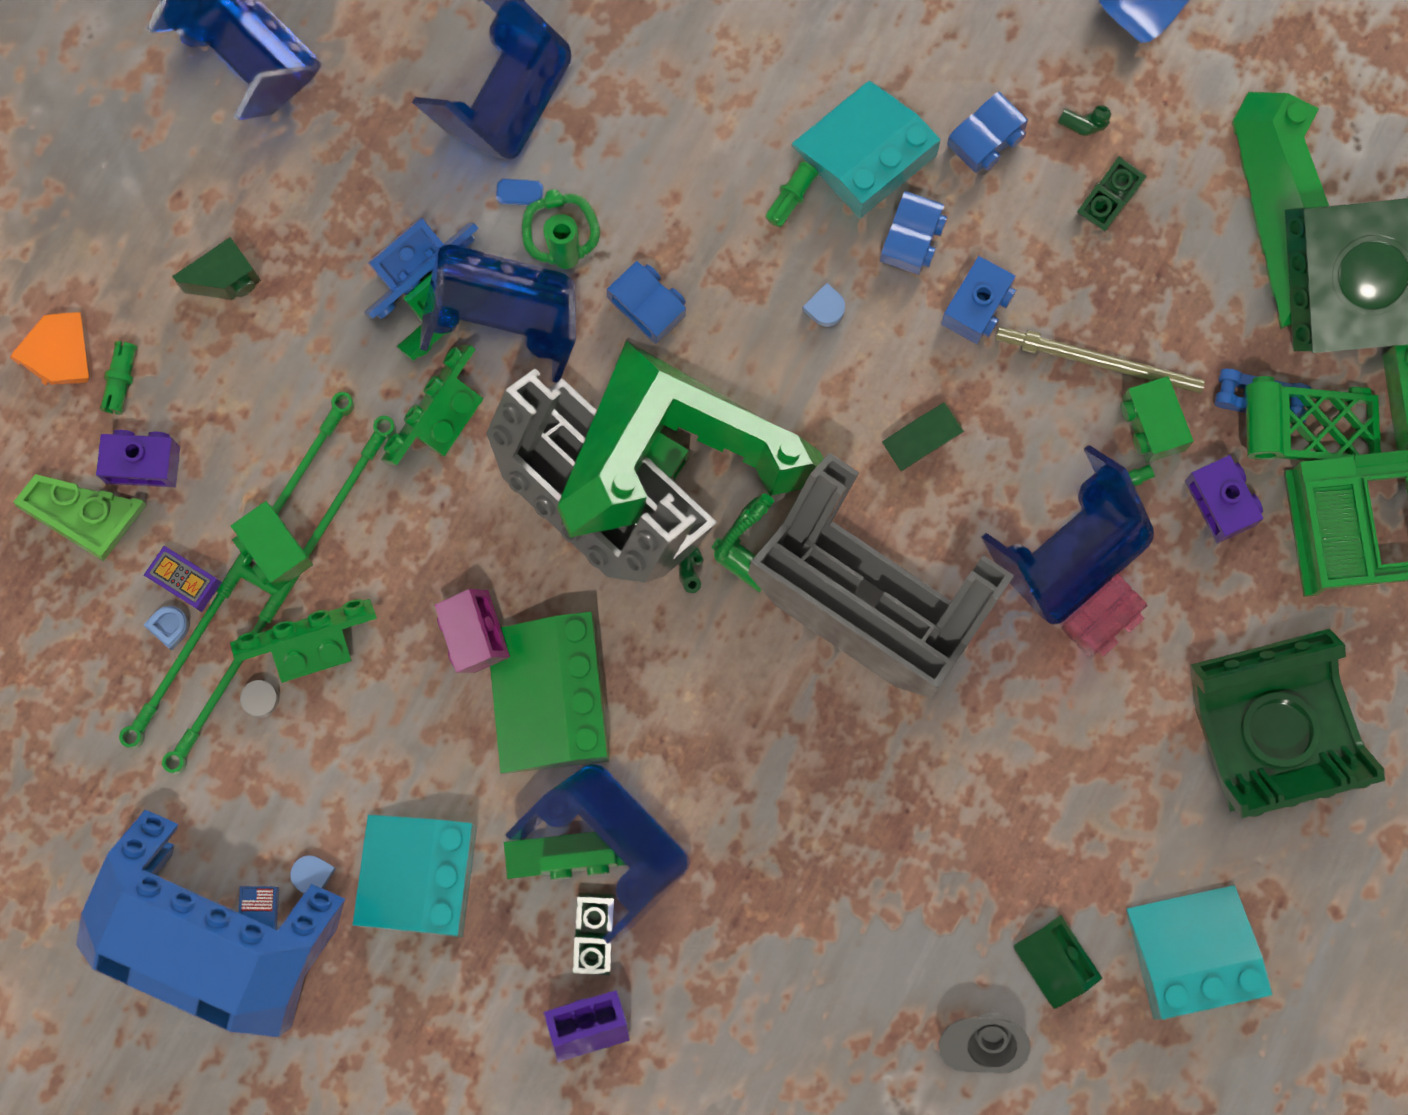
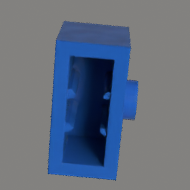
[941,256,1016,345]

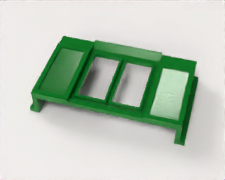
[1283,450,1408,597]

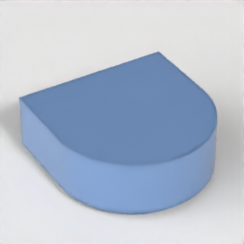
[802,283,845,327]
[144,606,190,650]
[290,856,336,893]

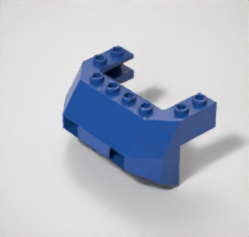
[76,809,345,1037]

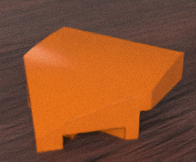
[10,312,89,386]

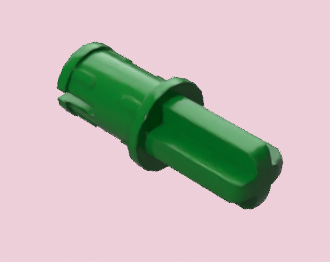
[765,162,819,227]

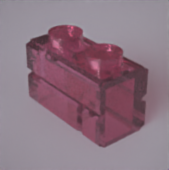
[1061,574,1148,659]

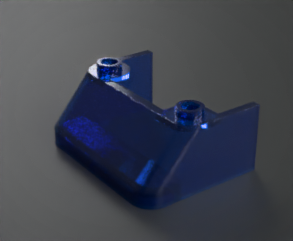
[146,0,321,120]
[412,0,572,159]
[420,244,576,383]
[981,445,1154,625]
[505,764,690,944]

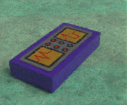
[144,546,222,612]

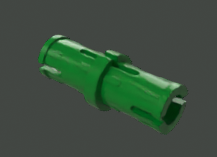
[99,341,138,415]

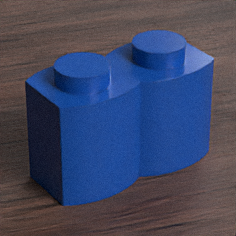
[947,91,1028,174]
[880,191,948,275]
[606,261,686,344]

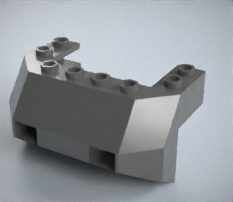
[486,369,717,583]
[748,453,1014,698]

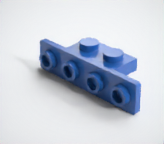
[364,218,479,319]

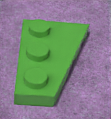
[13,474,147,562]

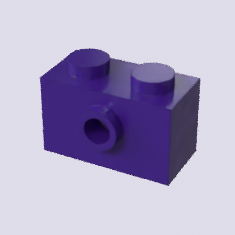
[96,430,180,488]
[1185,455,1264,544]
[544,990,630,1062]

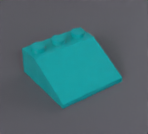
[792,80,941,219]
[352,815,477,938]
[1126,885,1273,1020]

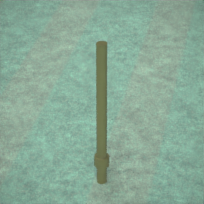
[995,326,1205,394]

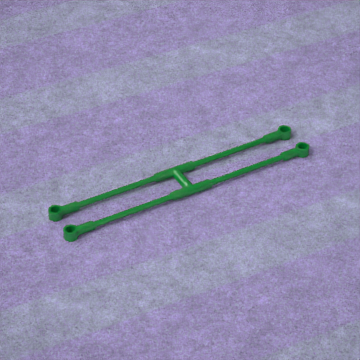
[119,392,396,774]

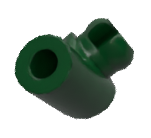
[1058,105,1111,136]
[679,547,704,593]

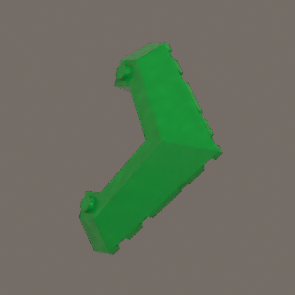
[1232,92,1329,329]
[557,340,824,538]

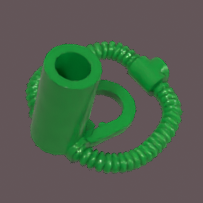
[521,189,601,269]
[711,493,774,592]

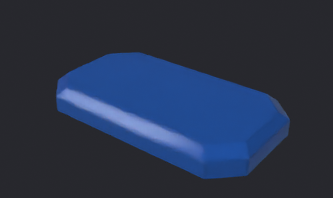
[496,179,544,206]

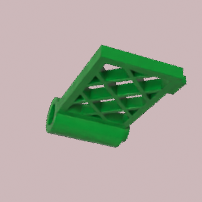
[1245,376,1381,461]

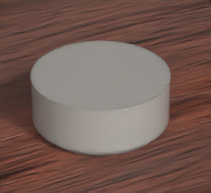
[240,680,279,718]

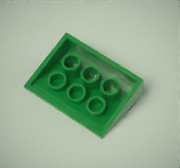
[490,612,610,774]

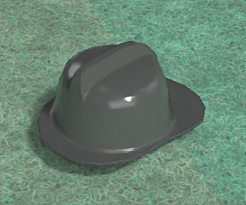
[938,1012,1031,1073]

